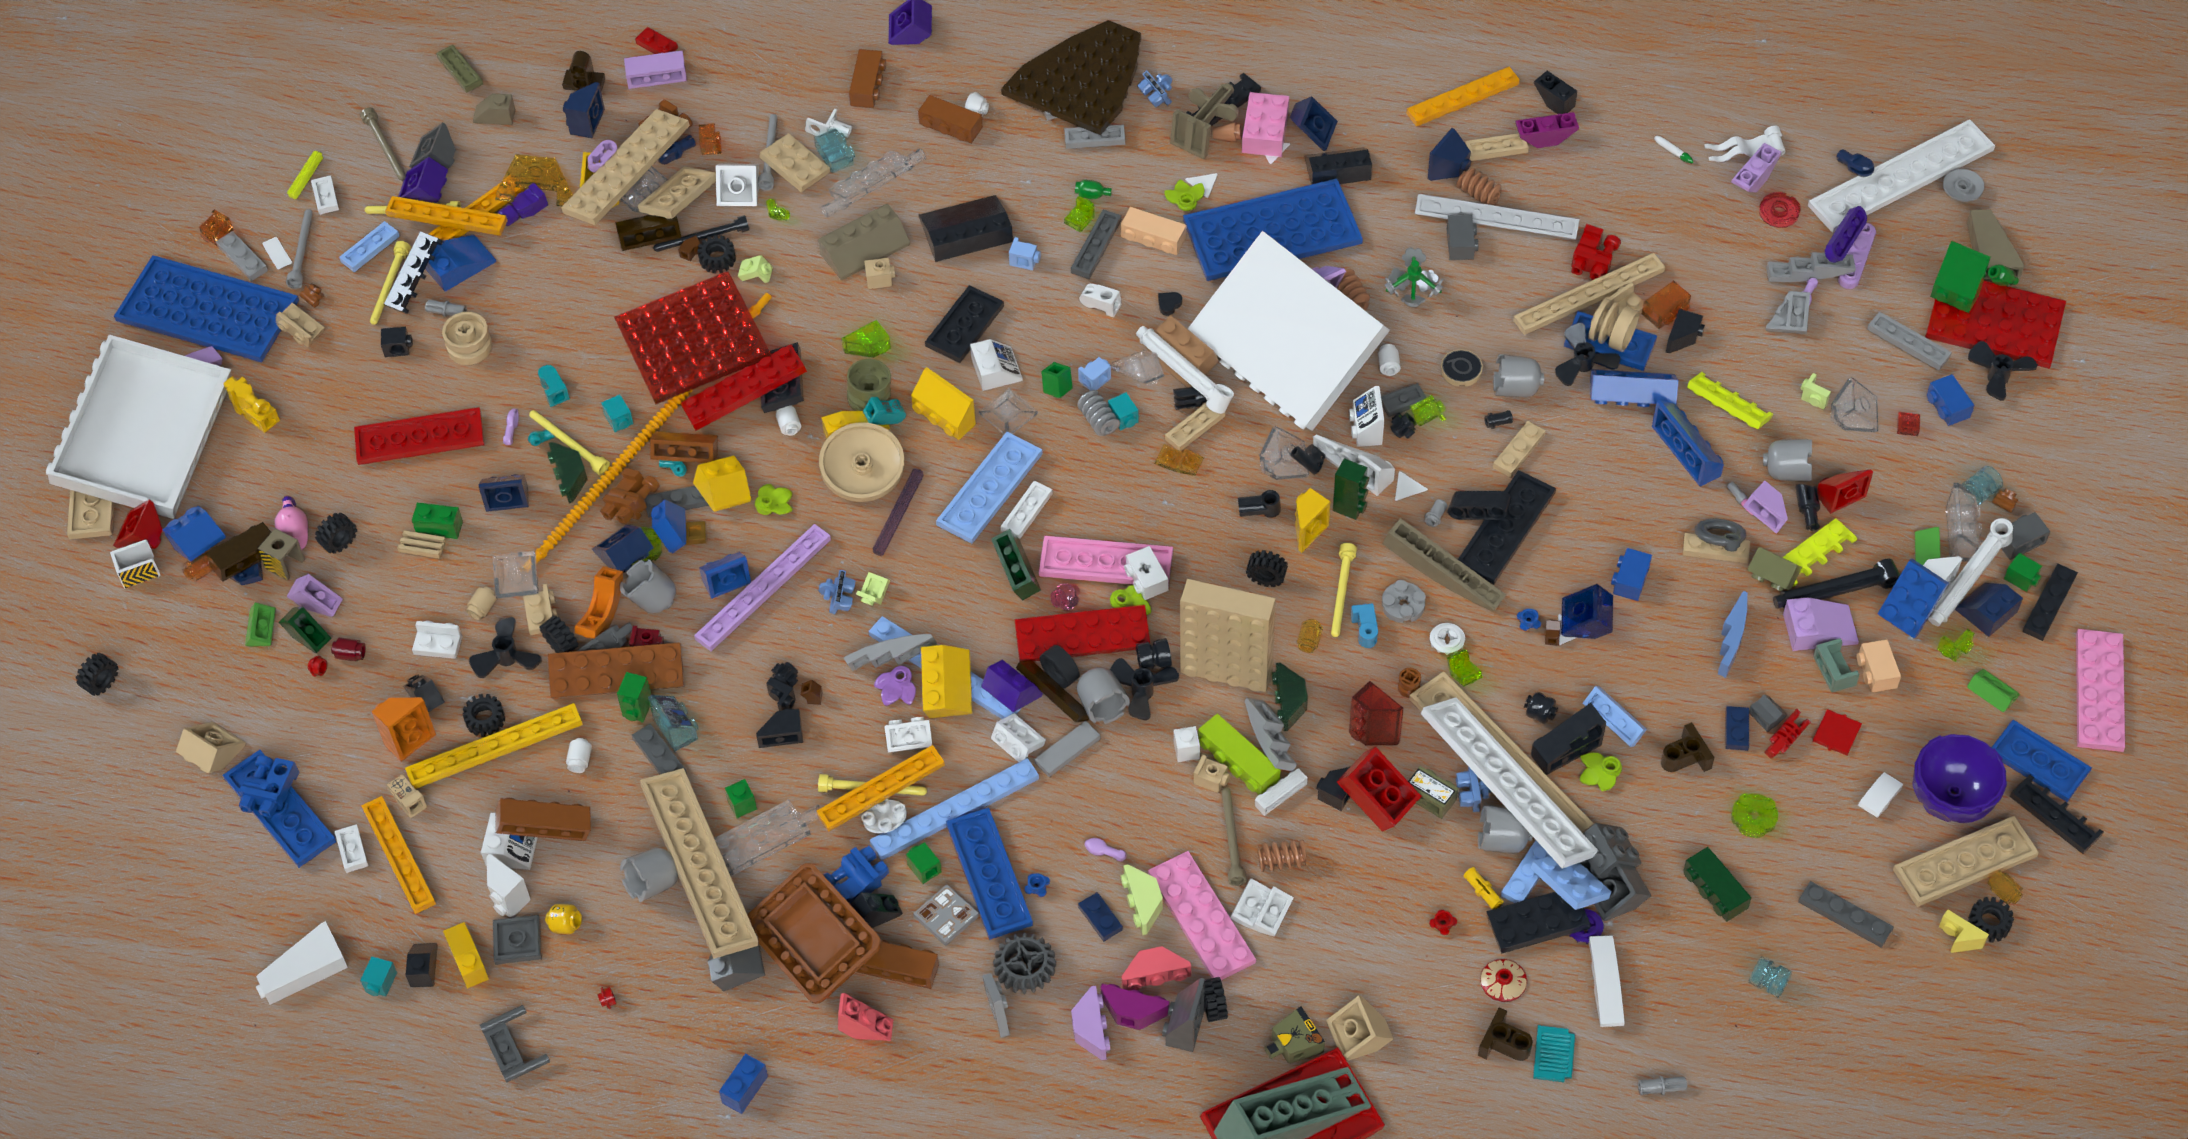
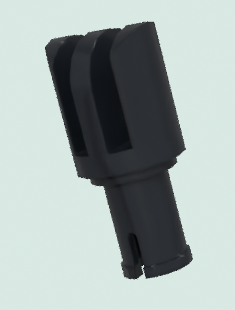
[1173,387,1207,410]
[1795,484,1820,531]

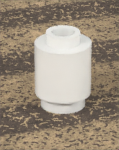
[1378,344,1401,376]
[776,405,801,436]
[566,738,592,773]

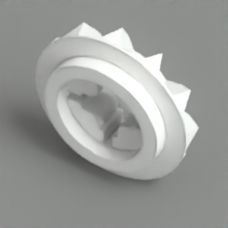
[1430,623,1465,655]

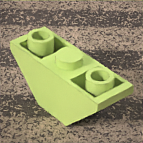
[1120,864,1163,935]

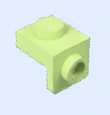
[738,255,773,283]
[1801,373,1831,410]
[856,572,890,606]

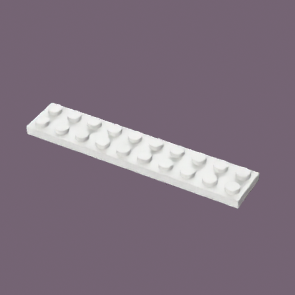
[1808,119,1995,233]
[1421,697,1598,869]

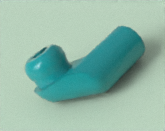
[528,430,555,446]
[659,460,687,477]

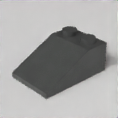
[1162,978,1205,1052]

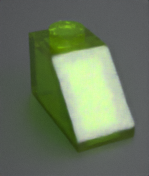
[841,320,891,358]

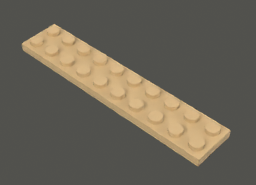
[1409,671,1594,833]
[640,768,758,959]

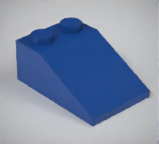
[425,235,496,292]

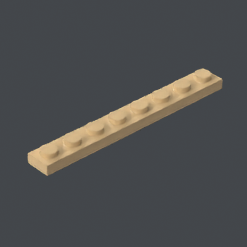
[1513,253,1665,335]

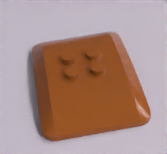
[747,863,882,1004]

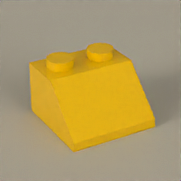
[693,455,751,512]
[1295,488,1330,553]

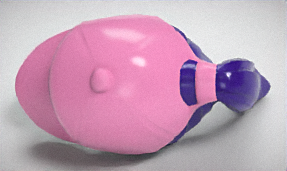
[275,496,308,550]

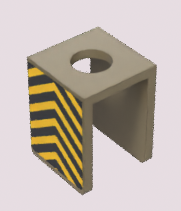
[258,528,305,580]

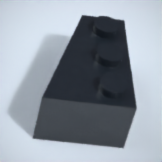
[1531,703,1606,775]

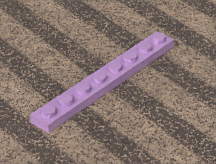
[694,524,831,652]

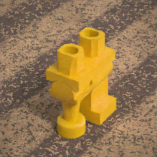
[223,376,280,433]

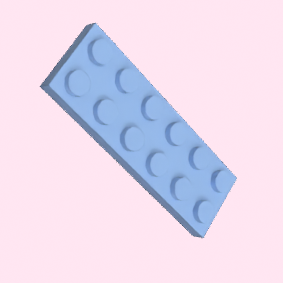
[936,432,1043,544]

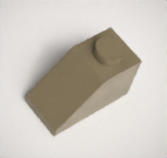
[473,93,516,125]

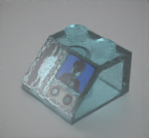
[648,695,699,752]

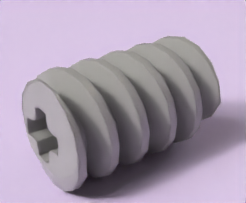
[1078,390,1120,436]

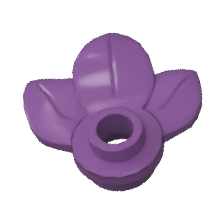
[874,666,916,706]

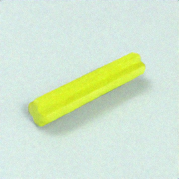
[287,150,323,199]

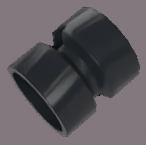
[1136,638,1172,670]

